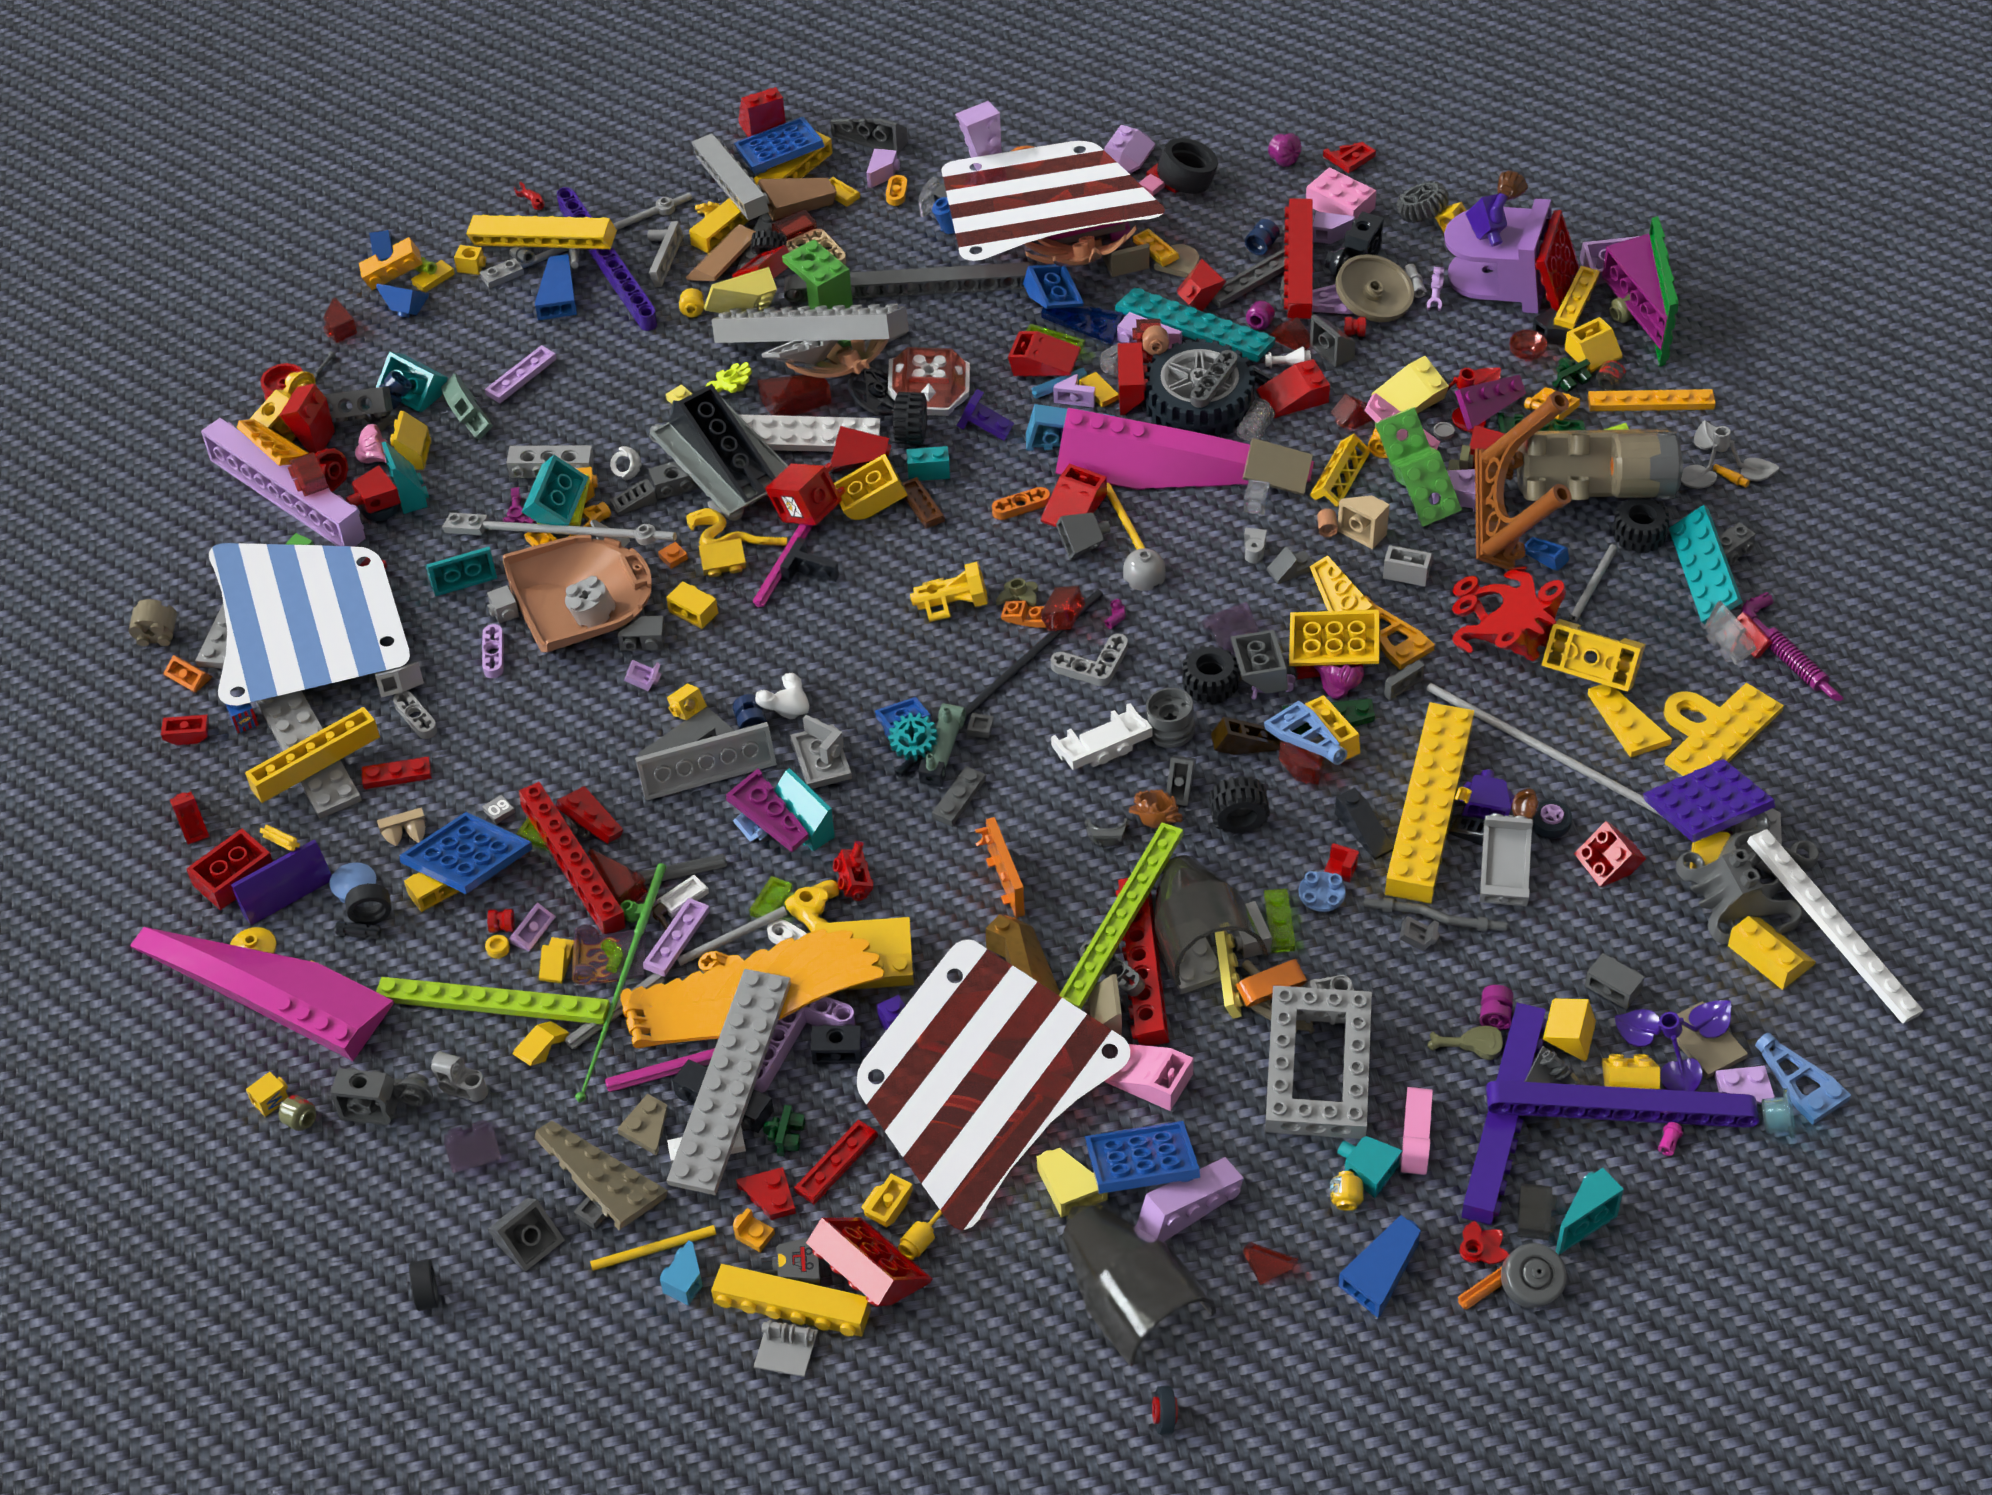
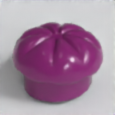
[1268,133,1302,167]

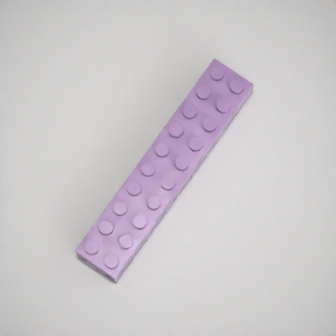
[201,418,366,547]

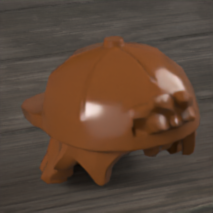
[1129,789,1183,828]

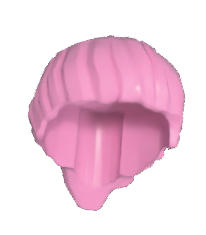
[355,424,387,464]

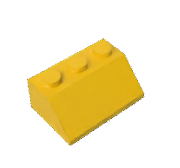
[1728,916,1816,990]

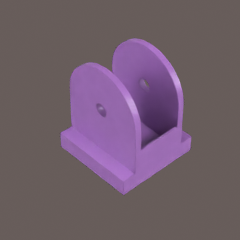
[1444,199,1552,313]

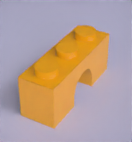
[359,237,422,290]

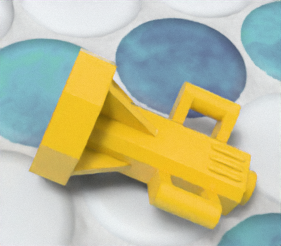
[910,561,989,622]

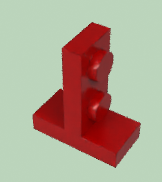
[170,792,209,845]

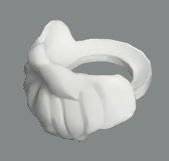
[610,446,642,481]

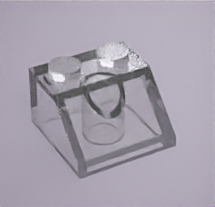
[1704,601,1757,665]

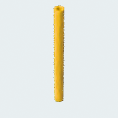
[1107,483,1145,549]
[590,1225,716,1271]

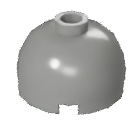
[1123,548,1166,591]

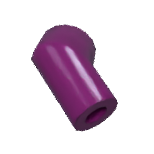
[1104,599,1126,629]

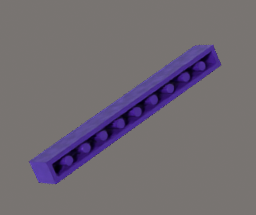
[1461,1002,1547,1225]

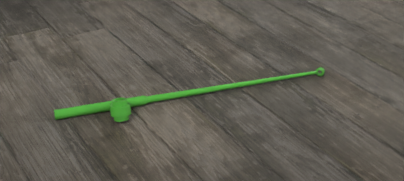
[575,863,666,1103]

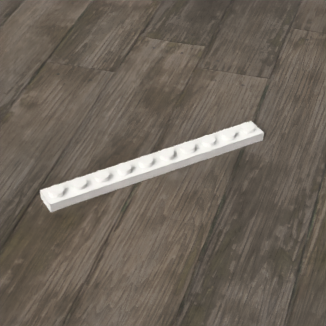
[1747,829,1924,1024]

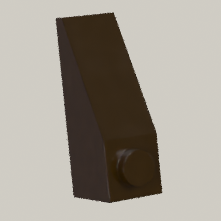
[1211,717,1286,755]

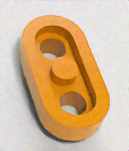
[886,175,908,206]

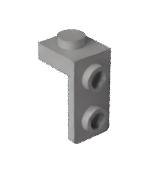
[803,715,844,764]

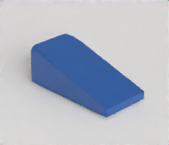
[1524,537,1569,571]

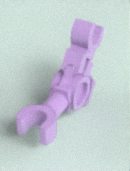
[1427,267,1444,311]

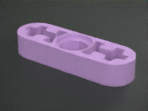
[482,624,504,678]

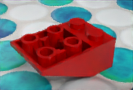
[1008,331,1081,377]
[1040,463,1107,527]

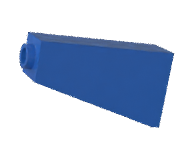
[535,254,577,320]
[1339,1215,1421,1318]

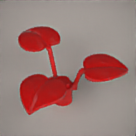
[1447,368,1501,433]

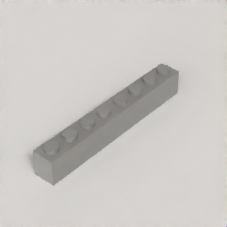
[692,133,770,220]

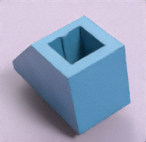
[660,1240,703,1306]

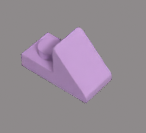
[1053,374,1095,407]

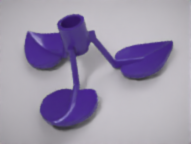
[1615,1000,1732,1091]

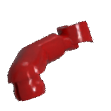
[514,182,545,210]

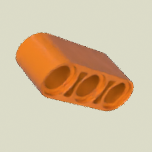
[1236,959,1308,1007]

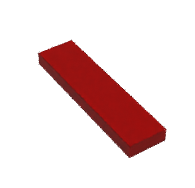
[794,1119,878,1205]

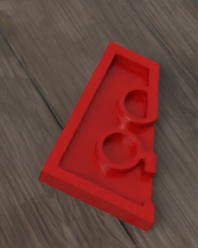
[555,786,623,844]

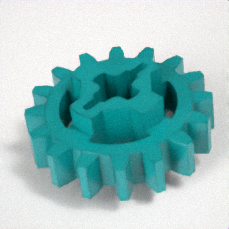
[888,713,938,760]

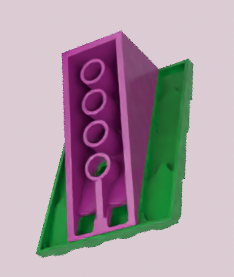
[1602,216,1678,367]

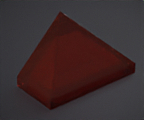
[1243,1242,1298,1285]

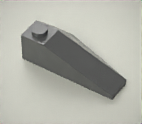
[830,119,908,156]

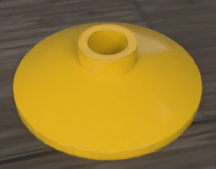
[230,927,277,954]

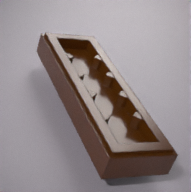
[902,477,945,529]

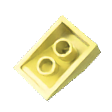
[1371,356,1449,413]

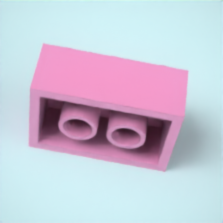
[1306,167,1376,218]

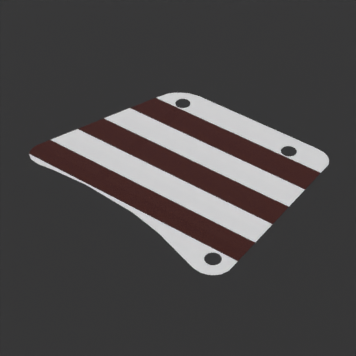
[941,141,1165,261]
[857,940,1130,1230]

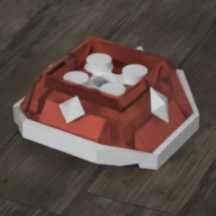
[888,347,970,416]

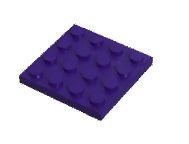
[1643,759,1775,843]

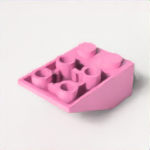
[1105,1044,1193,1111]

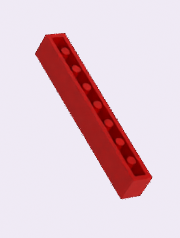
[1284,198,1313,319]

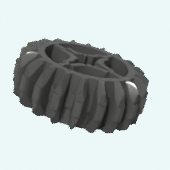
[1396,181,1449,223]

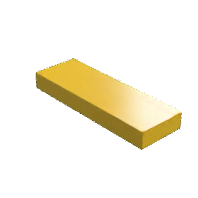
[1132,229,1180,267]

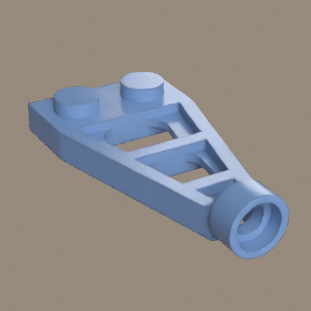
[1264,701,1347,765]
[1755,1033,1851,1125]

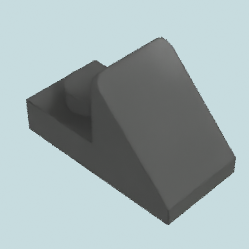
[1267,547,1314,584]

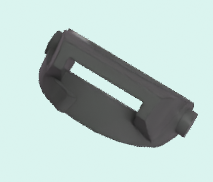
[1085,818,1130,847]

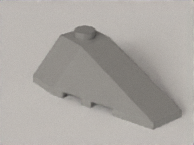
[762,340,839,367]

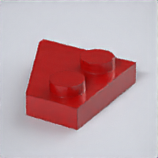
[1323,142,1376,173]
[736,1167,796,1220]

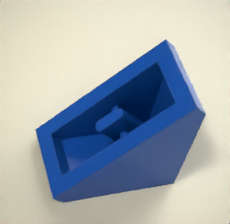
[369,230,393,261]

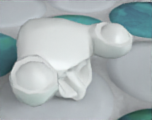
[755,673,809,719]

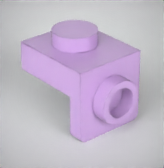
[624,660,661,691]

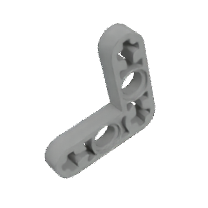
[1051,634,1128,686]

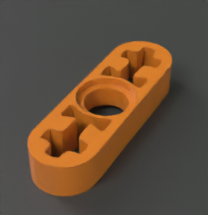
[992,487,1050,520]

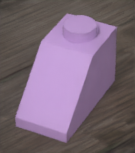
[866,149,900,188]

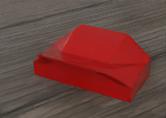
[161,715,209,745]

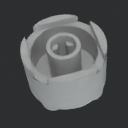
[565,576,616,628]

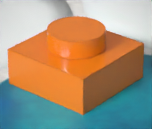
[658,542,688,569]

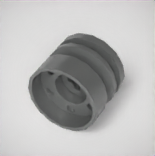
[1146,688,1195,748]

